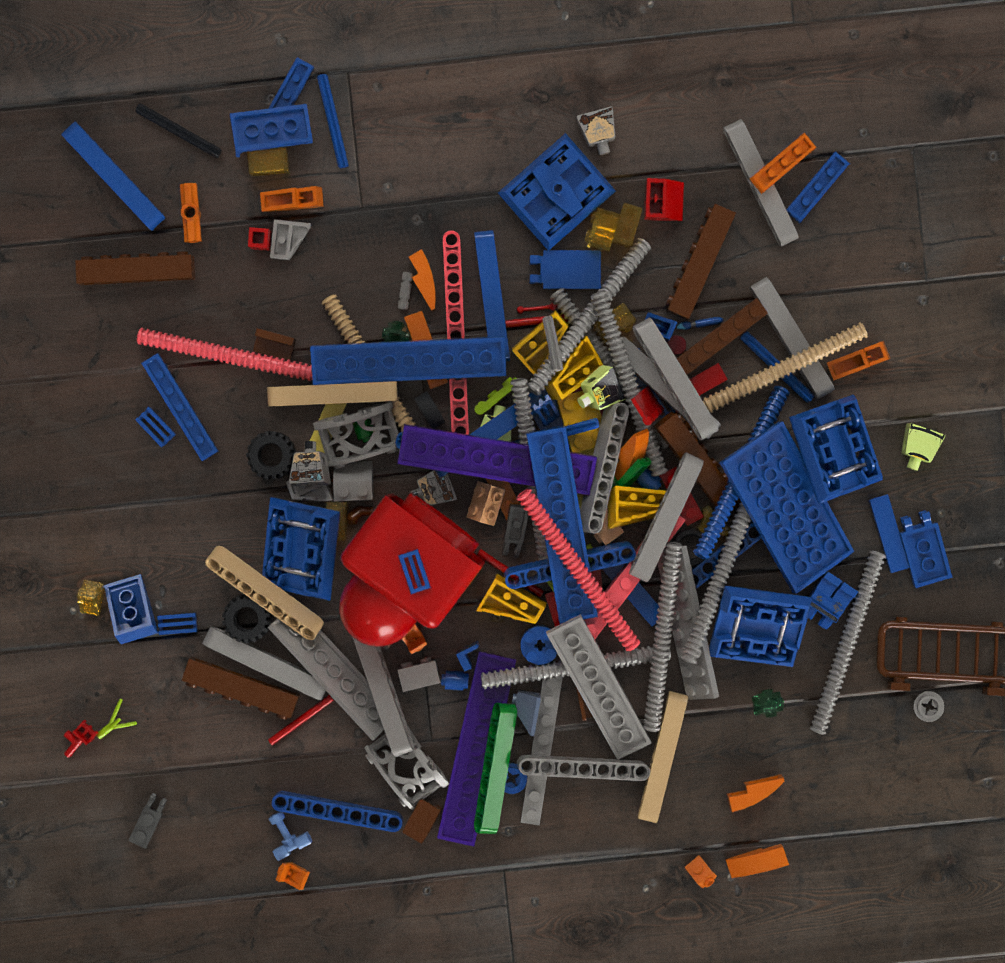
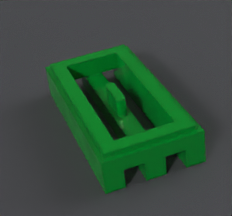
[615,457,652,487]

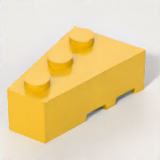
[512,310,568,375]
[544,336,603,400]
[608,486,666,529]
[476,574,547,624]

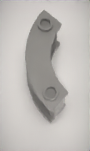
[313,401,398,469]
[364,727,449,811]

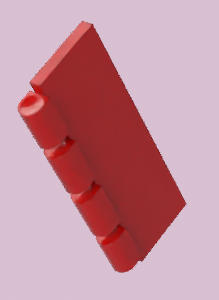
[631,386,664,426]

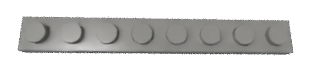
[521,676,563,826]

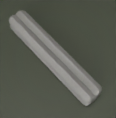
[542,316,563,372]

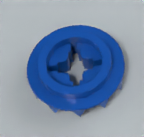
[504,763,527,794]

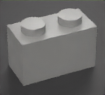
[398,657,441,692]

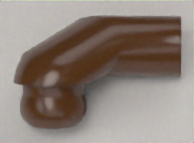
[347,506,373,525]

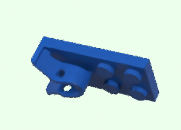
[230,104,313,157]

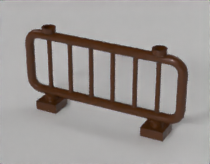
[877,617,1005,696]

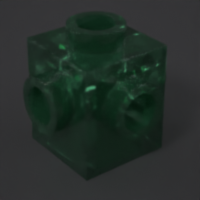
[382,321,410,342]
[752,689,784,718]

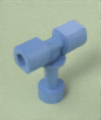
[268,812,312,861]

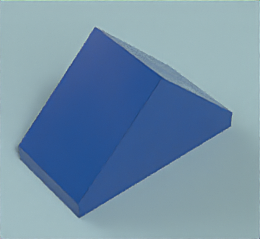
[645,312,677,342]

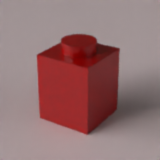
[248,227,272,251]

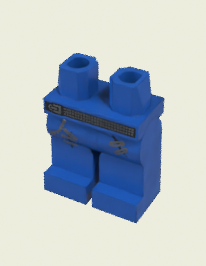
[807,571,858,630]

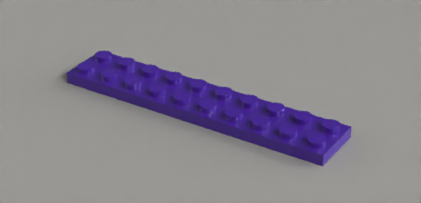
[397,424,597,495]
[437,651,516,847]

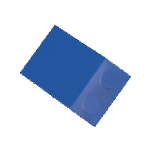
[104,574,158,644]

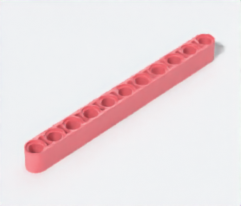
[443,231,469,435]

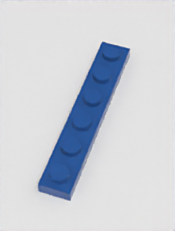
[141,353,219,461]

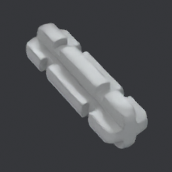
[398,272,413,310]

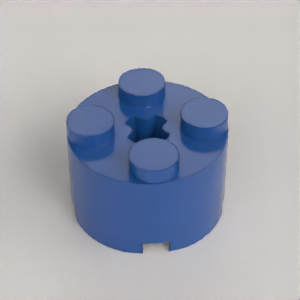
[520,624,557,665]

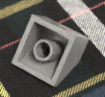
[333,461,374,501]

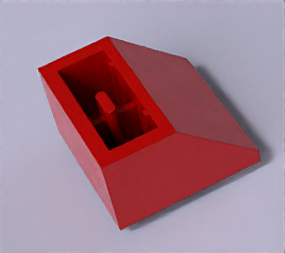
[644,178,684,221]

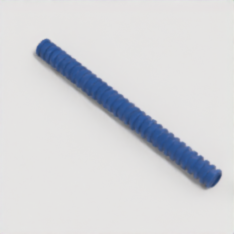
[693,386,790,560]

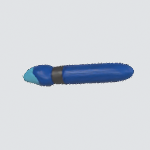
[677,317,723,330]

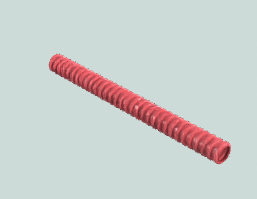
[137,328,313,381]
[516,488,640,651]

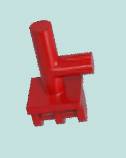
[63,720,99,758]

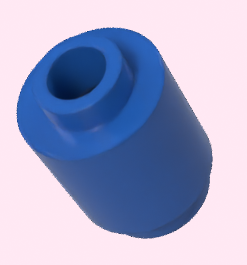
[635,468,662,490]
[441,670,469,691]

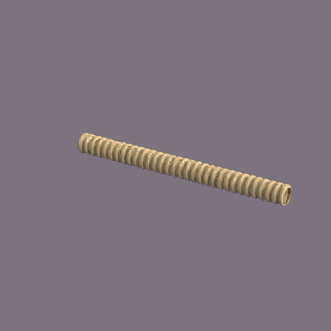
[321,294,416,432]
[703,322,868,413]

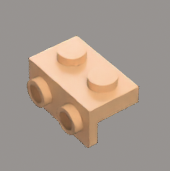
[467,481,505,526]

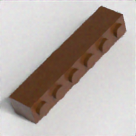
[665,204,736,320]
[75,251,195,285]
[676,298,768,375]
[653,412,741,513]
[181,657,300,720]

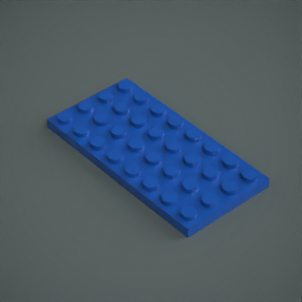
[719,421,855,594]

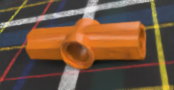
[180,183,202,243]

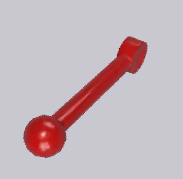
[517,303,557,314]

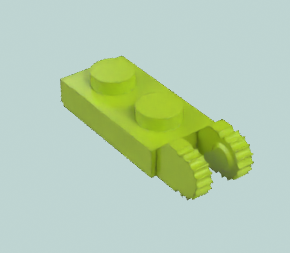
[475,377,517,415]

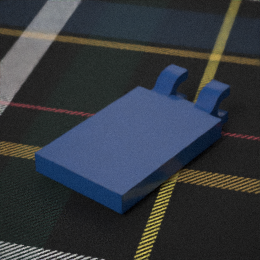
[530,250,601,290]
[899,510,953,588]

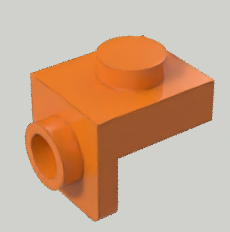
[402,624,427,654]
[685,855,717,888]
[276,862,310,890]

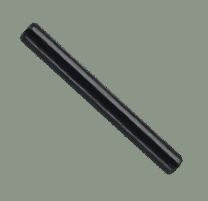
[135,103,222,158]

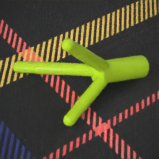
[97,699,137,739]

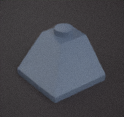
[512,689,541,736]

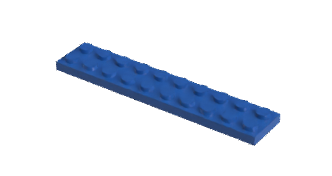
[310,336,506,385]
[526,426,598,624]

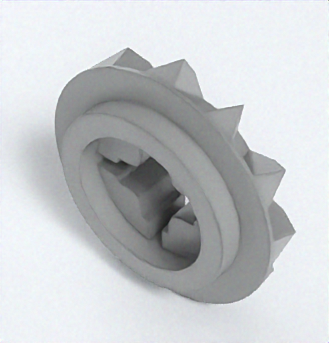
[913,691,944,722]

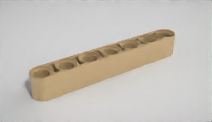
[267,381,398,406]
[205,546,324,640]
[638,691,688,823]

